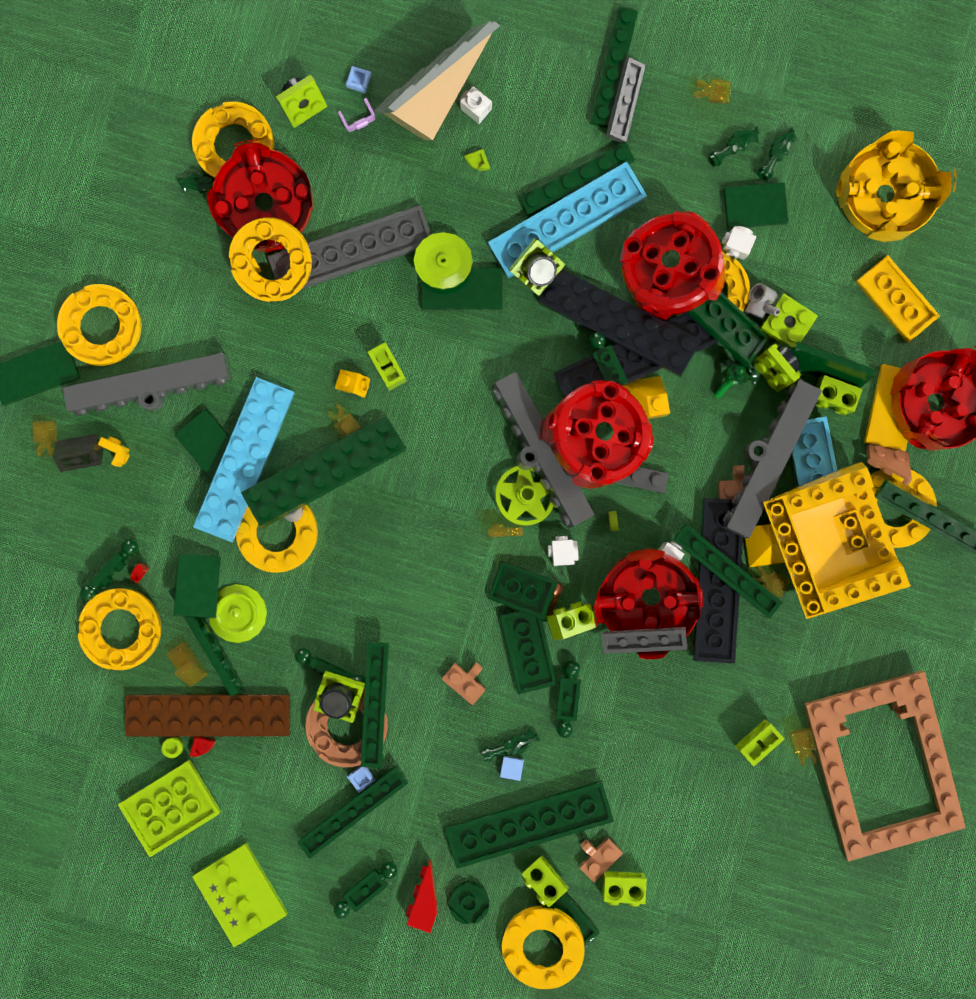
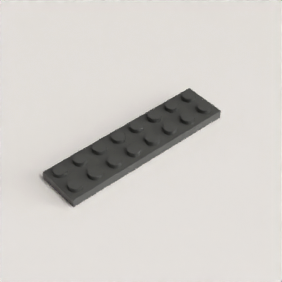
[268,205,431,290]

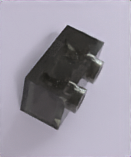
[53,434,104,472]

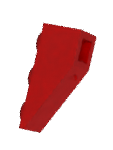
[405,860,438,933]

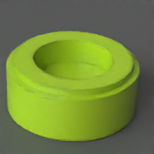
[608,511,619,532]
[161,737,184,758]

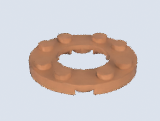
[306,688,388,767]

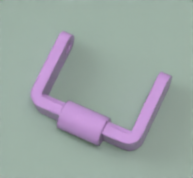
[338,98,375,132]

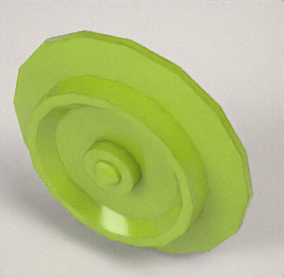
[414,232,473,289]
[209,584,267,643]

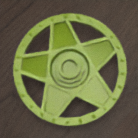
[495,466,553,526]

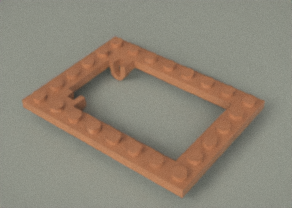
[804,670,966,861]

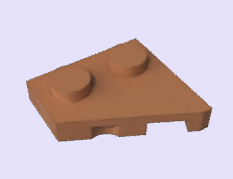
[866,444,912,485]

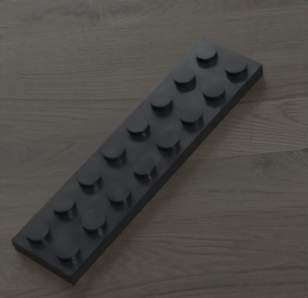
[538,269,701,378]
[554,311,719,397]
[693,498,743,664]

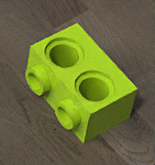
[368,342,407,391]
[815,375,863,416]
[546,601,596,640]
[735,720,784,766]
[522,856,569,907]
[602,871,647,907]

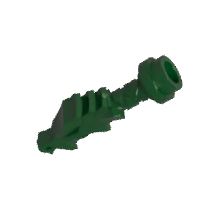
[708,126,759,167]
[757,127,798,181]
[177,173,214,194]
[481,729,540,762]

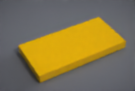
[855,255,940,343]
[864,364,920,452]

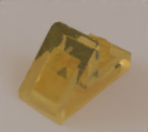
[167,642,208,687]

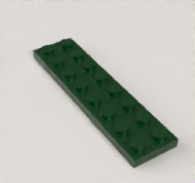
[241,416,406,529]
[445,780,614,869]

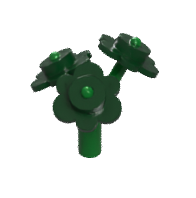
[714,359,758,399]

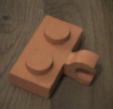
[718,465,744,500]
[442,662,486,705]
[579,837,623,883]

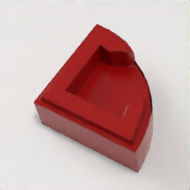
[130,563,150,583]
[189,736,216,757]

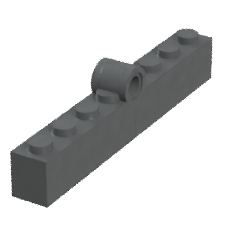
[62,353,232,416]
[491,372,595,528]
[723,380,822,538]

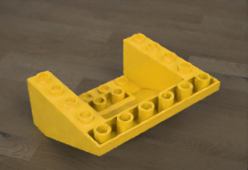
[763,462,910,619]

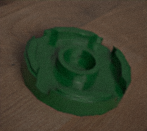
[449,881,489,924]

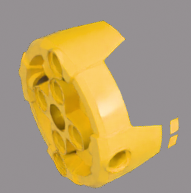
[836,130,957,242]

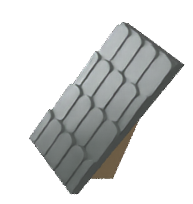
[374,20,500,141]

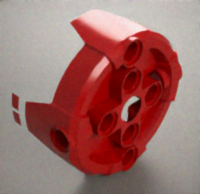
[207,140,314,253]
[620,211,725,321]
[890,346,976,451]
[539,380,654,489]
[594,549,703,659]

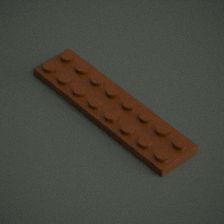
[125,694,290,737]

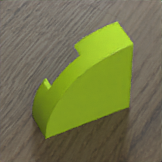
[464,149,490,171]

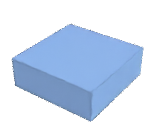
[346,66,372,93]
[500,756,524,781]
[347,766,376,793]

